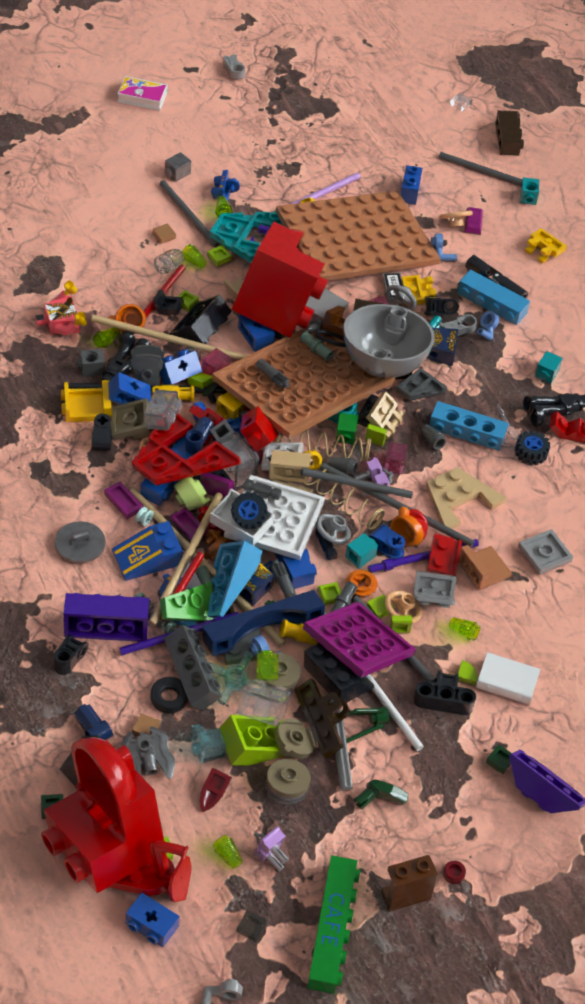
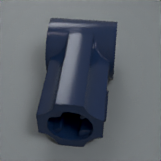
[185,416,214,455]
[74,704,113,740]

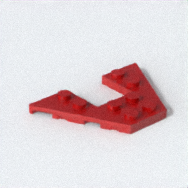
[131,408,241,485]

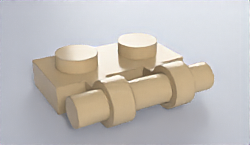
[366,392,404,440]

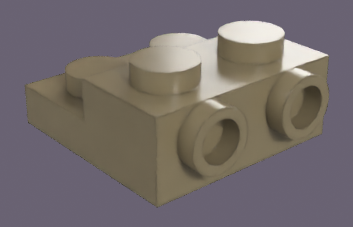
[111,398,156,440]

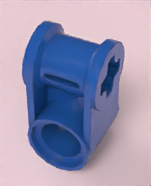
[368,524,405,560]

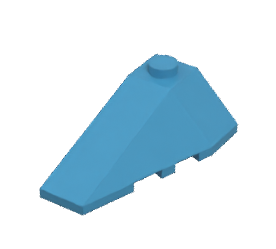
[208,541,263,618]

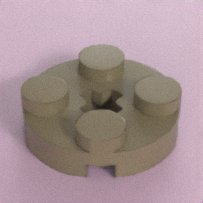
[274,718,316,759]

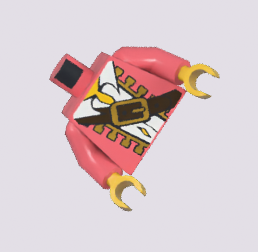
[35,280,87,336]

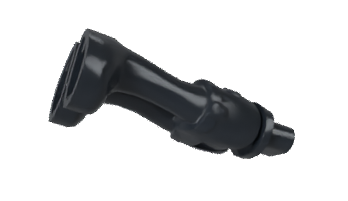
[101,331,151,382]
[523,393,585,427]

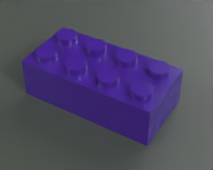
[63,593,149,642]

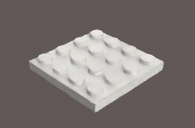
[224,475,325,560]

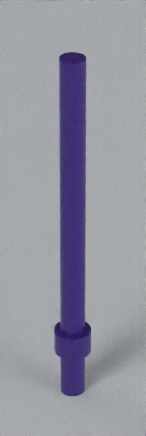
[368,539,479,573]
[119,612,238,656]

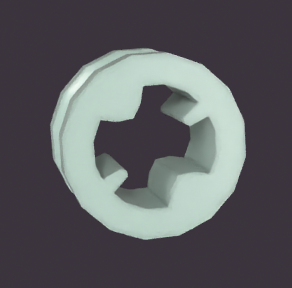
[135,507,154,527]

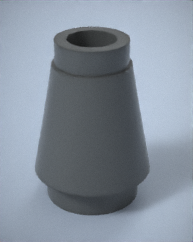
[421,424,446,450]
[328,457,358,476]

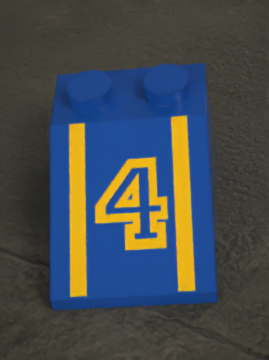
[112,521,183,581]

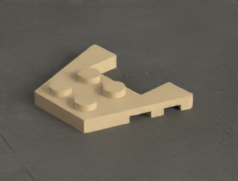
[426,467,506,529]

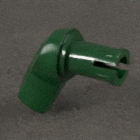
[353,779,409,810]

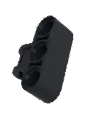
[414,670,476,715]

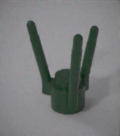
[346,707,389,743]

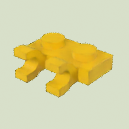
[525,228,567,264]
[402,275,436,306]

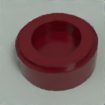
[443,861,466,884]

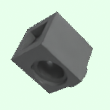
[77,349,105,377]

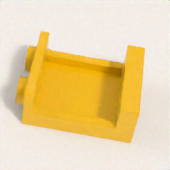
[61,380,111,422]

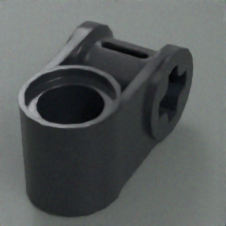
[424,296,459,316]
[92,414,112,450]
[54,634,89,675]

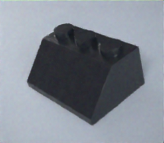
[169,294,232,344]
[304,643,374,703]

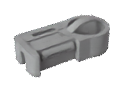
[223,54,245,79]
[440,314,477,336]

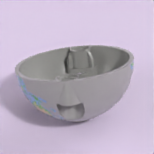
[344,304,435,378]

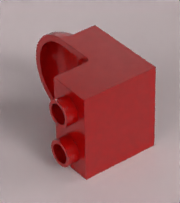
[231,222,328,338]
[41,737,164,893]

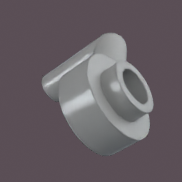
[201,979,243,1004]

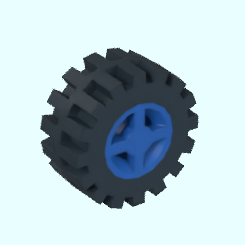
[515,430,550,465]
[231,492,268,529]

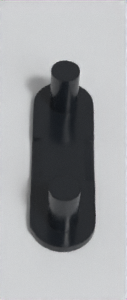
[202,381,220,404]

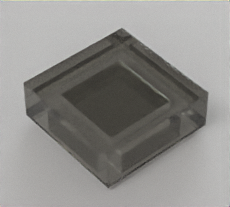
[236,910,267,942]

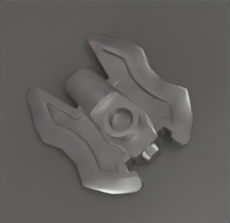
[120,726,175,779]

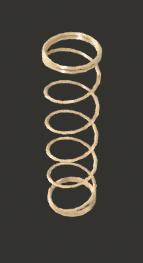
[274,429,371,462]
[304,459,385,530]

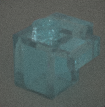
[190,724,226,763]

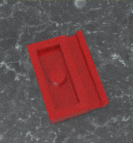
[426,533,462,576]

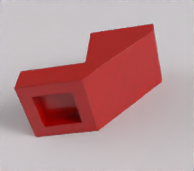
[550,411,585,443]

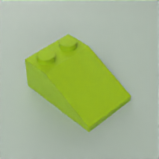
[218,715,284,766]

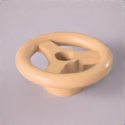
[439,211,473,227]
[385,591,422,624]

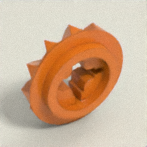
[345,570,378,598]

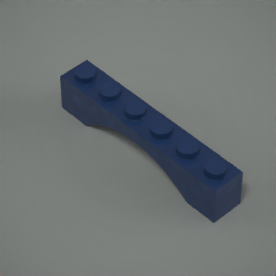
[202,590,325,656]

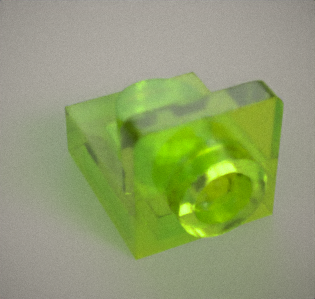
[256,650,278,680]

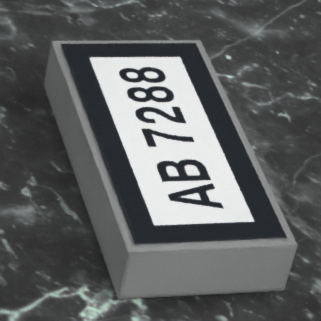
[382,273,403,300]

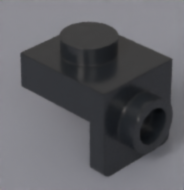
[153,290,184,315]

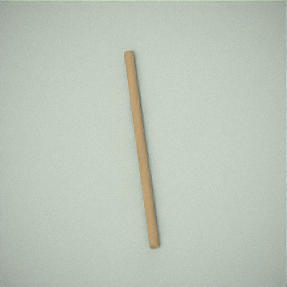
[91,314,248,360]
[148,493,223,626]

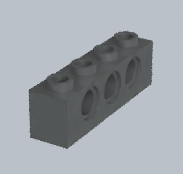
[164,625,222,711]

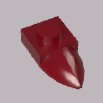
[200,767,232,812]

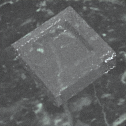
[450,93,473,111]

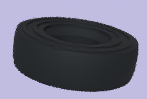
[150,677,188,714]

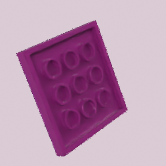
[303,602,416,678]

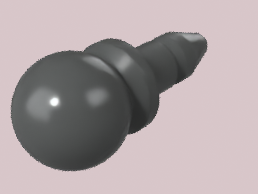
[307,317,323,333]

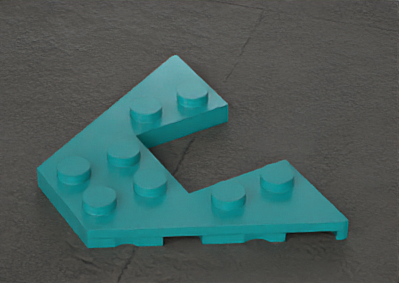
[209,211,283,263]

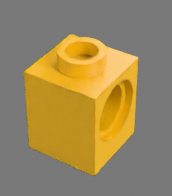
[216,392,246,420]

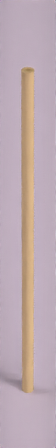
[130,488,286,647]

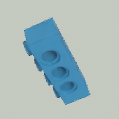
[430,401,509,451]

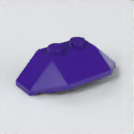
[509,749,585,813]

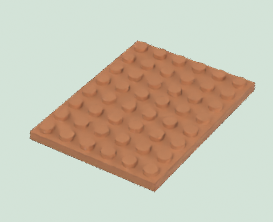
[275,190,441,280]
[212,326,395,439]

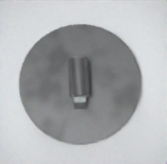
[55,521,105,563]

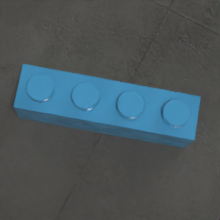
[457,269,530,325]

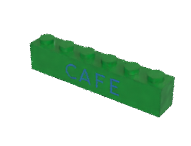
[307,855,360,994]

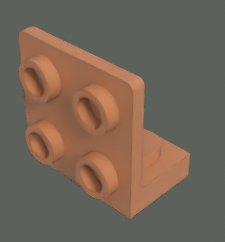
[458,545,512,590]

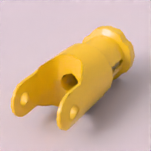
[152,385,194,402]
[279,619,319,645]

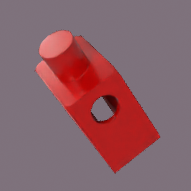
[240,406,279,451]

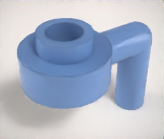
[431,233,457,261]
[477,311,499,341]
[250,635,282,664]

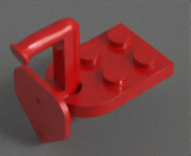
[109,840,192,902]

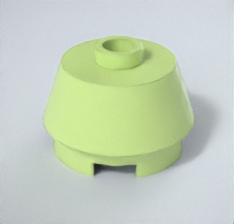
[174,476,211,510]

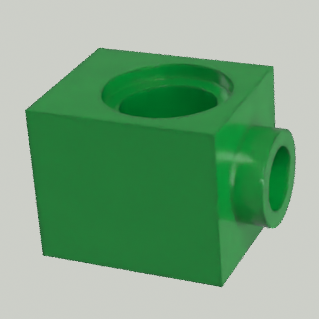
[335,413,358,444]

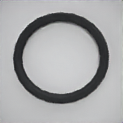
[315,330,346,347]

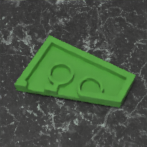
[160,582,213,622]

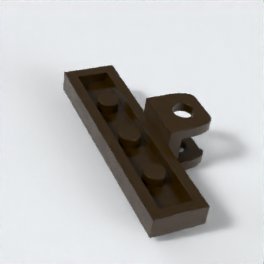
[294,678,350,758]

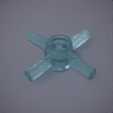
[208,651,266,705]

